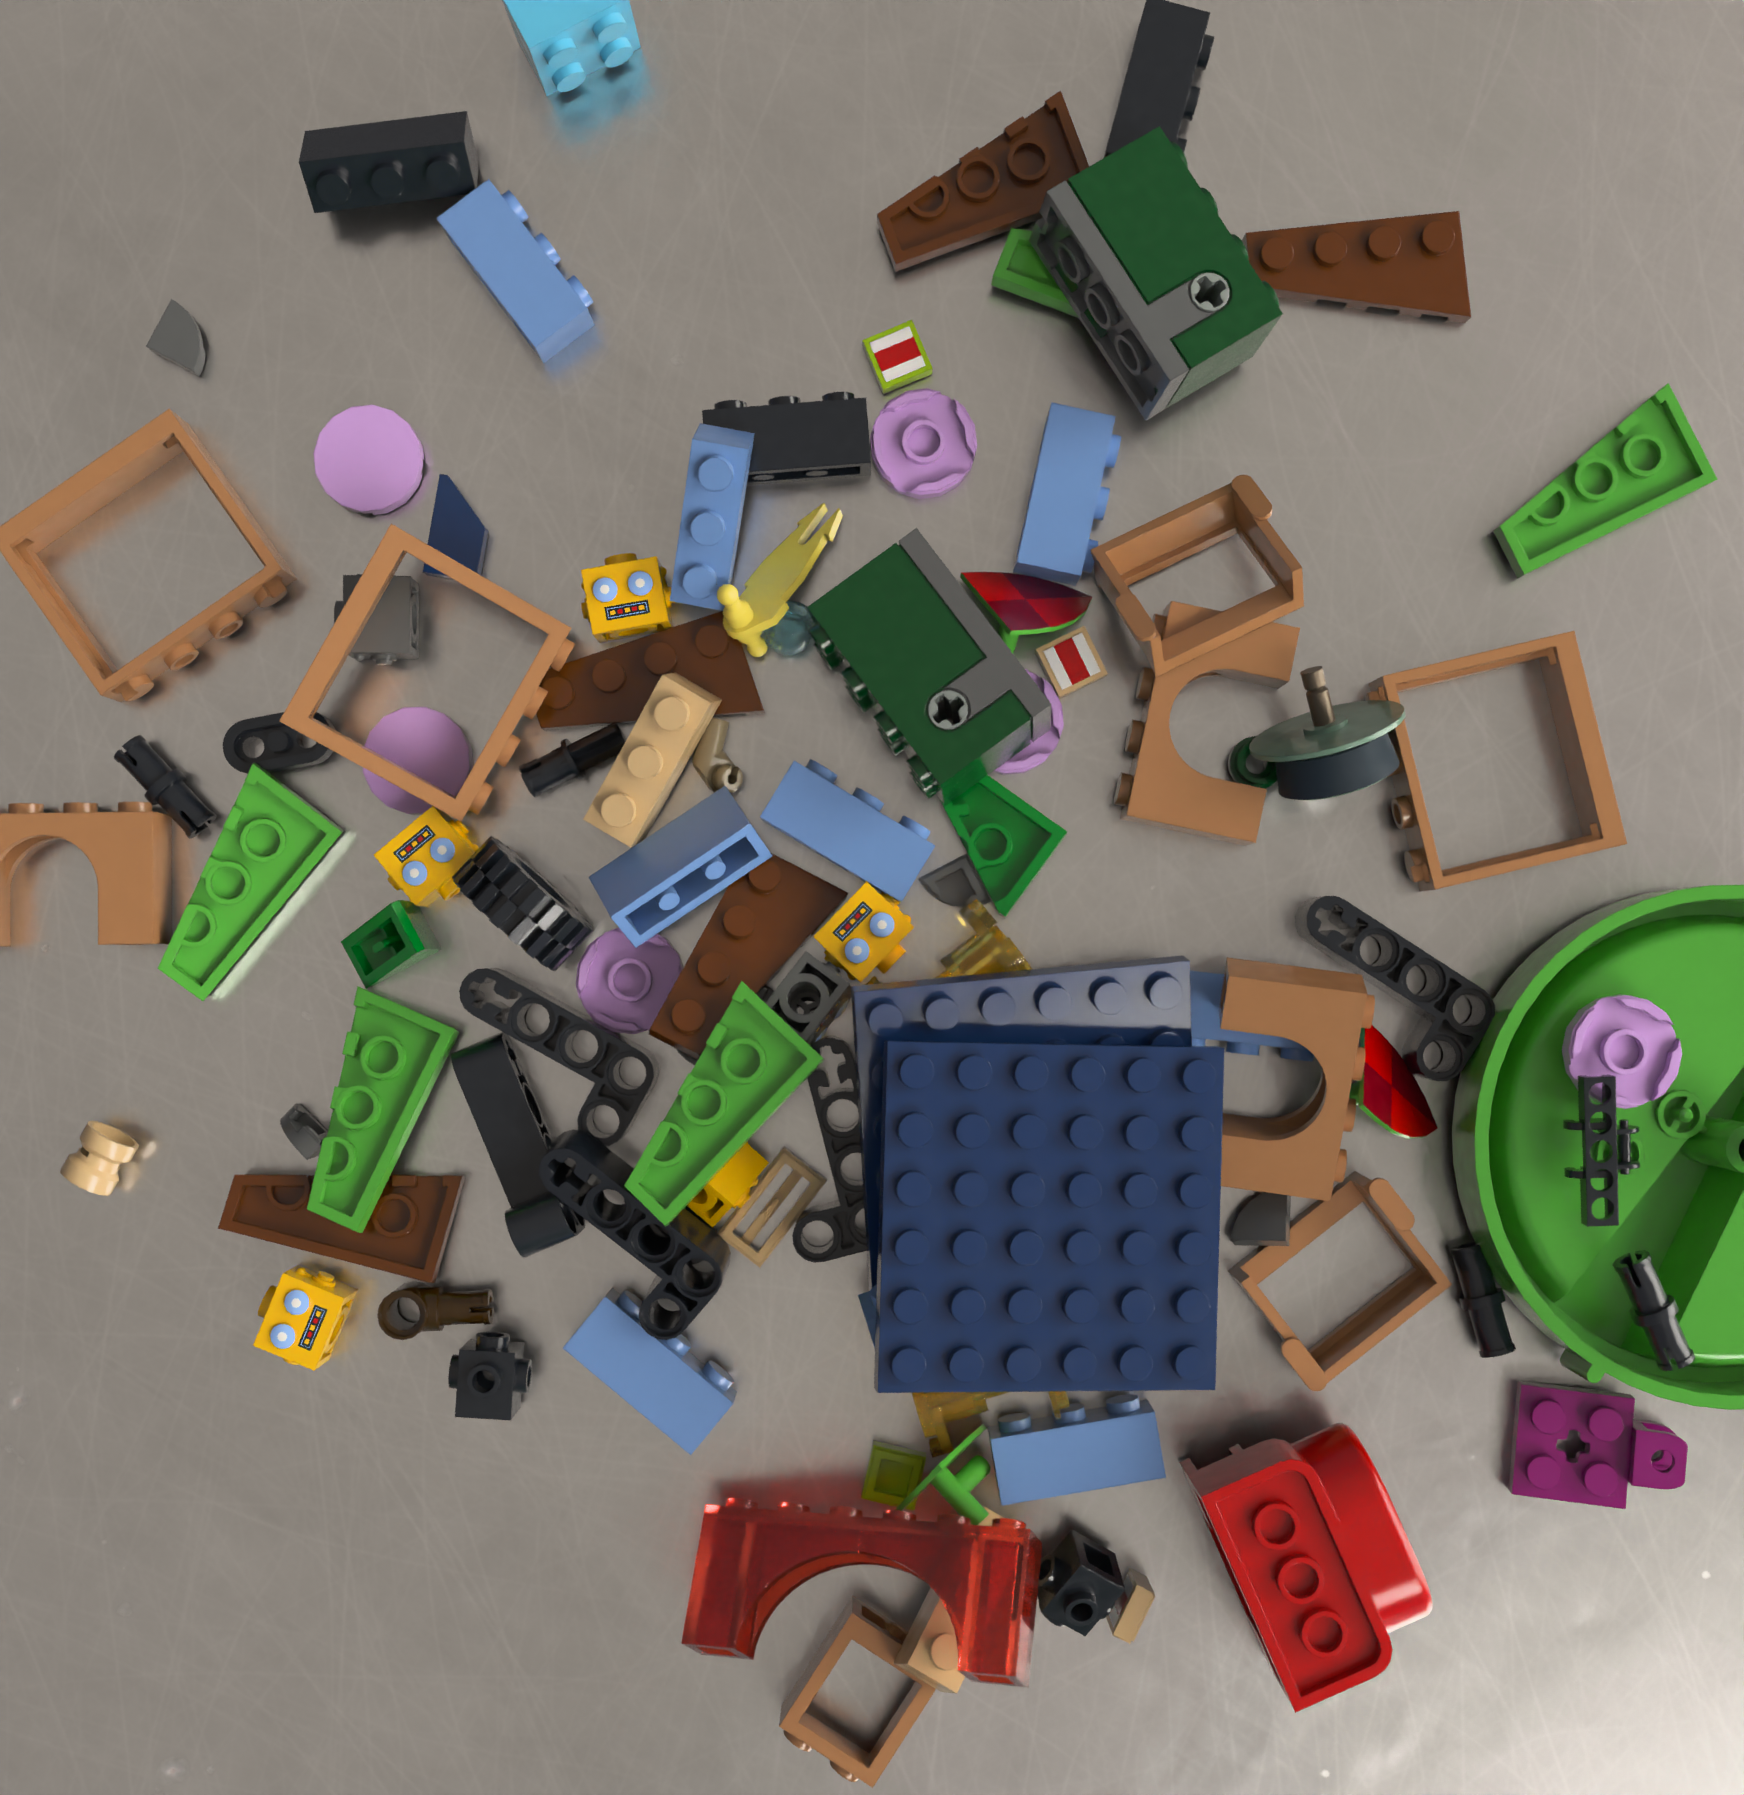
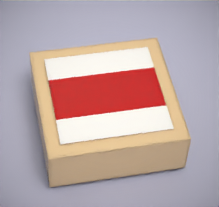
[1034,626,1108,699]
[1106,1568,1155,1644]

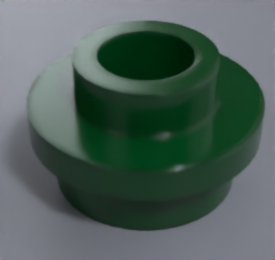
[1228,736,1277,789]

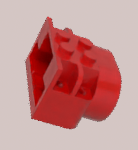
[1179,1423,1433,1713]

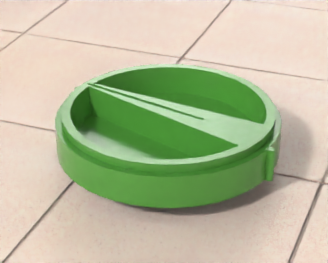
[1452,885,1744,1410]

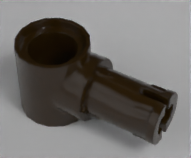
[377,1281,494,1340]

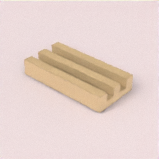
[717,1146,827,1268]

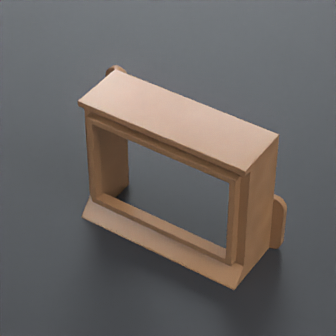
[1091,475,1304,677]
[1228,1171,1452,1391]

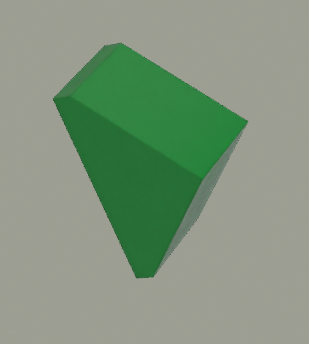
[341,900,442,989]

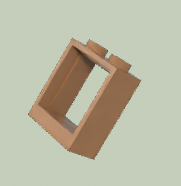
[779,1595,936,1788]

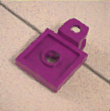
[1508,1380,1688,1509]

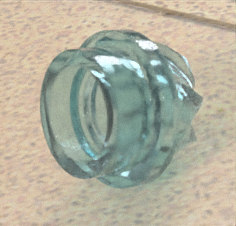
[763,600,814,656]

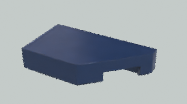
[423,474,489,580]

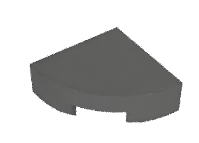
[146,299,206,377]
[918,853,991,908]
[280,1103,328,1160]
[1231,1192,1291,1246]

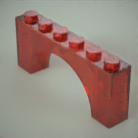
[681,1498,1042,1688]

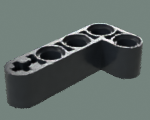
[1295,896,1495,1081]
[459,968,659,1146]
[451,1032,585,1258]
[792,1036,867,1263]
[539,1129,731,1340]

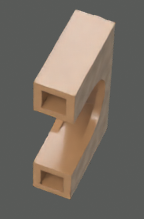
[1114,601,1300,846]
[0,802,172,947]
[1219,957,1375,1201]

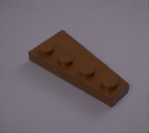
[877,91,1089,272]
[1242,211,1471,323]
[536,611,765,731]
[649,853,848,1060]
[218,1175,466,1283]

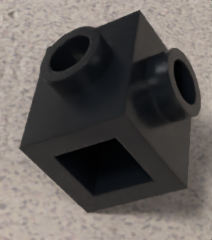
[448,1332,532,1420]
[1033,1530,1126,1636]

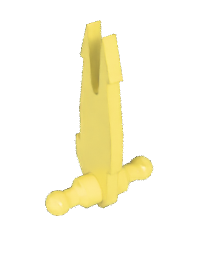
[717,503,843,657]

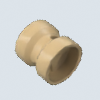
[60,1120,139,1196]

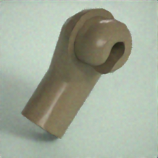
[692,717,743,793]

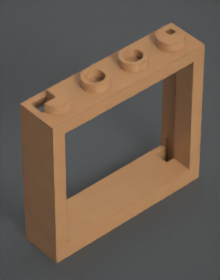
[0,409,297,702]
[280,524,575,822]
[1366,631,1627,892]

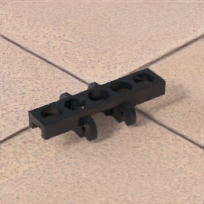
[1563,1074,1640,1227]

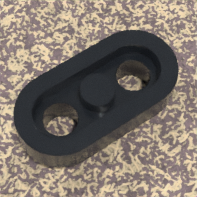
[223,712,335,774]

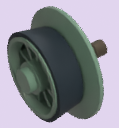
[1249,666,1406,800]

